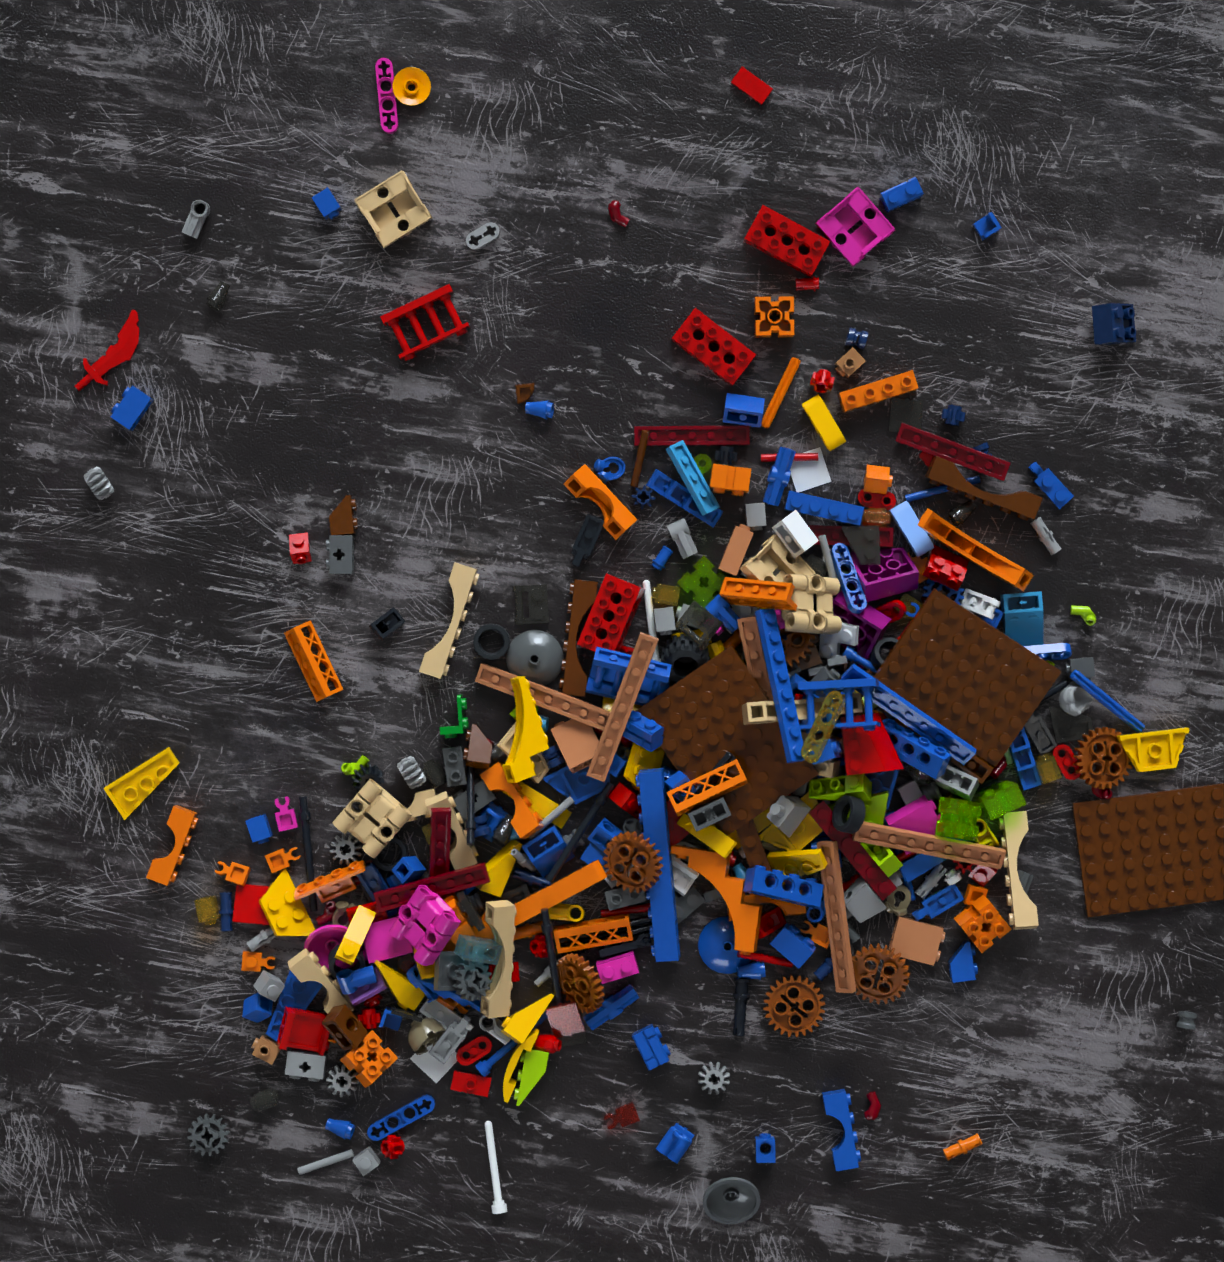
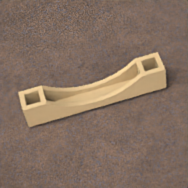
[419,562,480,679]
[742,693,863,725]
[999,811,1039,930]
[480,900,517,1019]

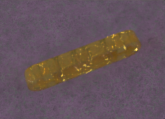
[801,691,845,763]

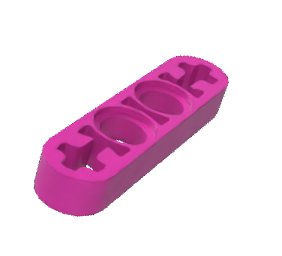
[375,58,399,134]

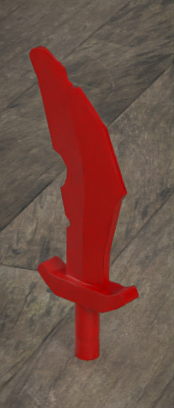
[75,310,139,392]

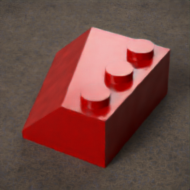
[840,713,904,775]

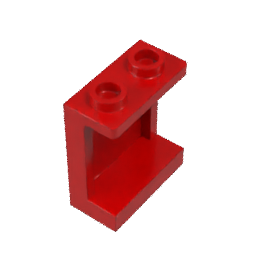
[276,1006,330,1056]

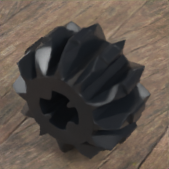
[351,763,384,792]

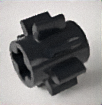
[714,446,738,466]

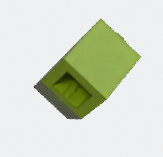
[809,774,872,801]
[514,1047,549,1106]

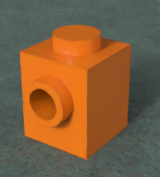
[863,465,893,494]

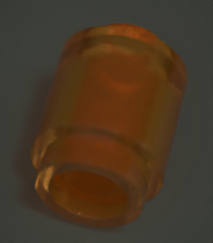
[862,508,891,527]

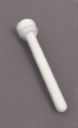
[642,580,661,662]
[485,1121,507,1214]

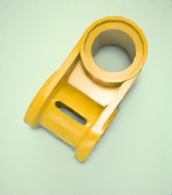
[968,817,1000,847]

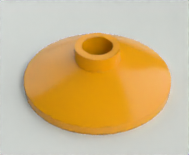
[392,67,431,106]

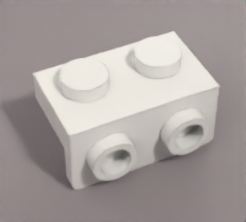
[671,854,699,896]

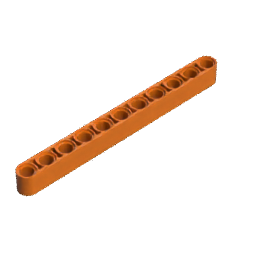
[442,859,608,951]

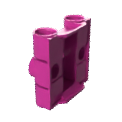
[815,187,895,267]
[389,885,461,966]

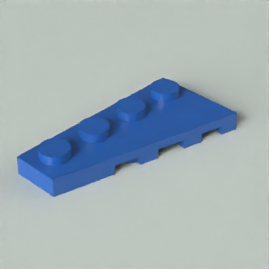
[266,970,323,1041]

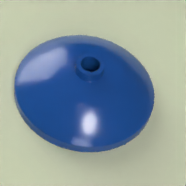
[698,916,755,974]

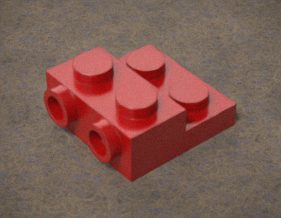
[922,545,969,591]

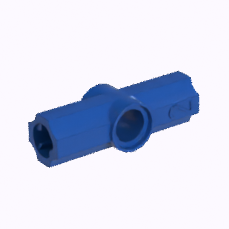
[762,446,796,506]
[583,984,639,1031]

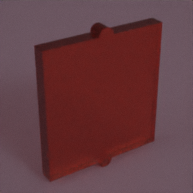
[545,1001,585,1038]

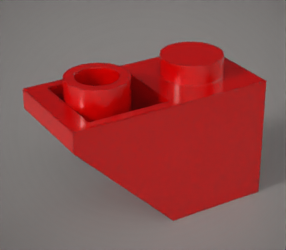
[608,782,642,820]

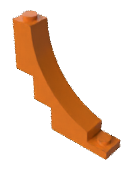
[670,845,763,955]

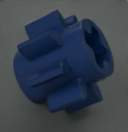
[941,405,966,426]
[631,485,655,509]

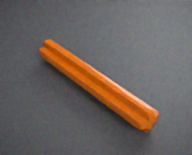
[761,357,801,429]

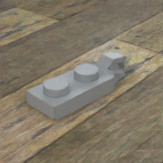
[429,1015,471,1064]

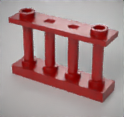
[380,284,470,361]

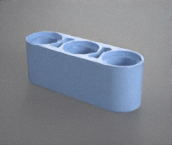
[889,501,935,557]

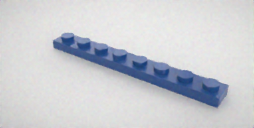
[755,609,807,763]
[841,663,976,765]

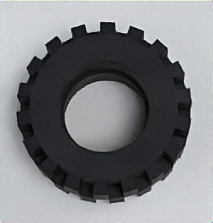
[661,634,709,684]

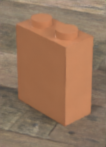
[717,524,754,576]
[550,719,599,774]
[888,916,946,966]

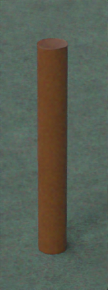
[630,430,650,487]

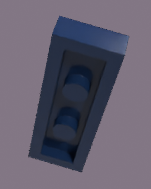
[357,862,400,918]

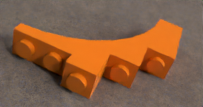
[917,508,1034,592]

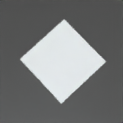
[790,447,831,493]
[410,1044,457,1083]

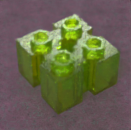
[676,555,725,610]
[977,780,1027,821]
[935,797,982,842]

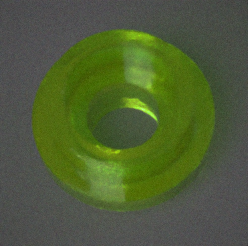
[694,454,712,473]

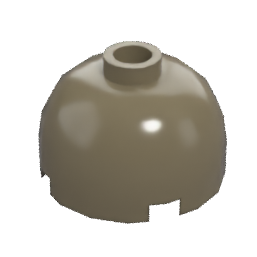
[407,1018,446,1055]

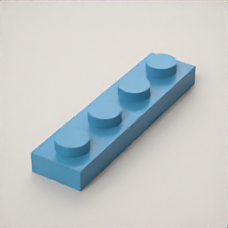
[666,440,720,516]

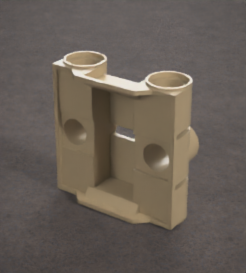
[354,170,432,248]
[740,534,816,582]
[781,574,842,635]
[332,779,413,859]

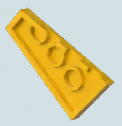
[103,747,180,820]

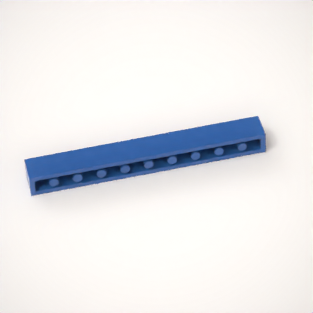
[636,768,681,962]

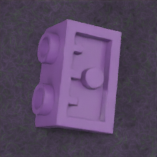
[348,967,388,1006]

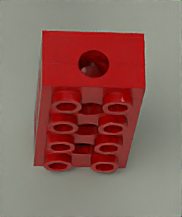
[743,205,830,278]
[671,308,756,387]
[577,573,645,652]

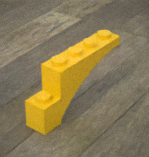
[502,676,549,783]

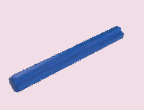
[1070,670,1145,733]

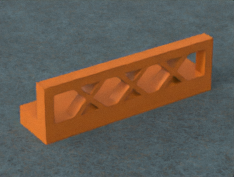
[719,577,797,611]
[284,620,343,702]
[667,759,748,816]
[553,913,633,954]

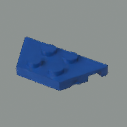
[543,765,610,805]

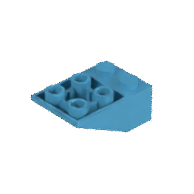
[1000,591,1044,646]

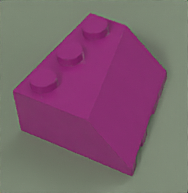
[847,548,919,602]
[833,590,891,670]

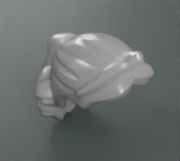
[1059,681,1093,716]

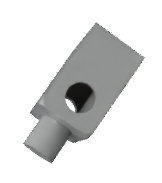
[767,795,811,838]
[844,876,887,923]

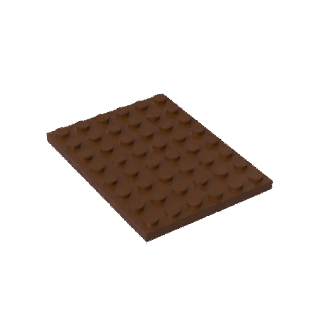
[874,588,1061,767]
[636,645,820,836]
[1072,783,1224,917]

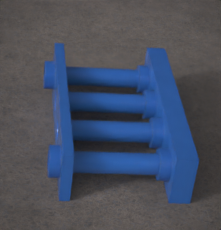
[585,646,672,706]
[798,678,881,734]

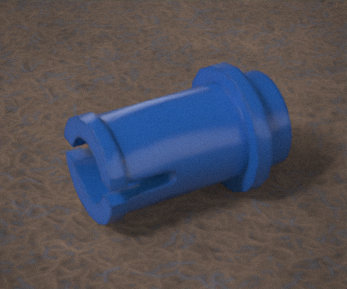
[651,546,673,571]

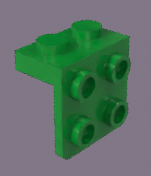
[440,694,469,738]

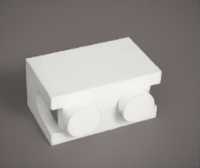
[772,510,819,559]

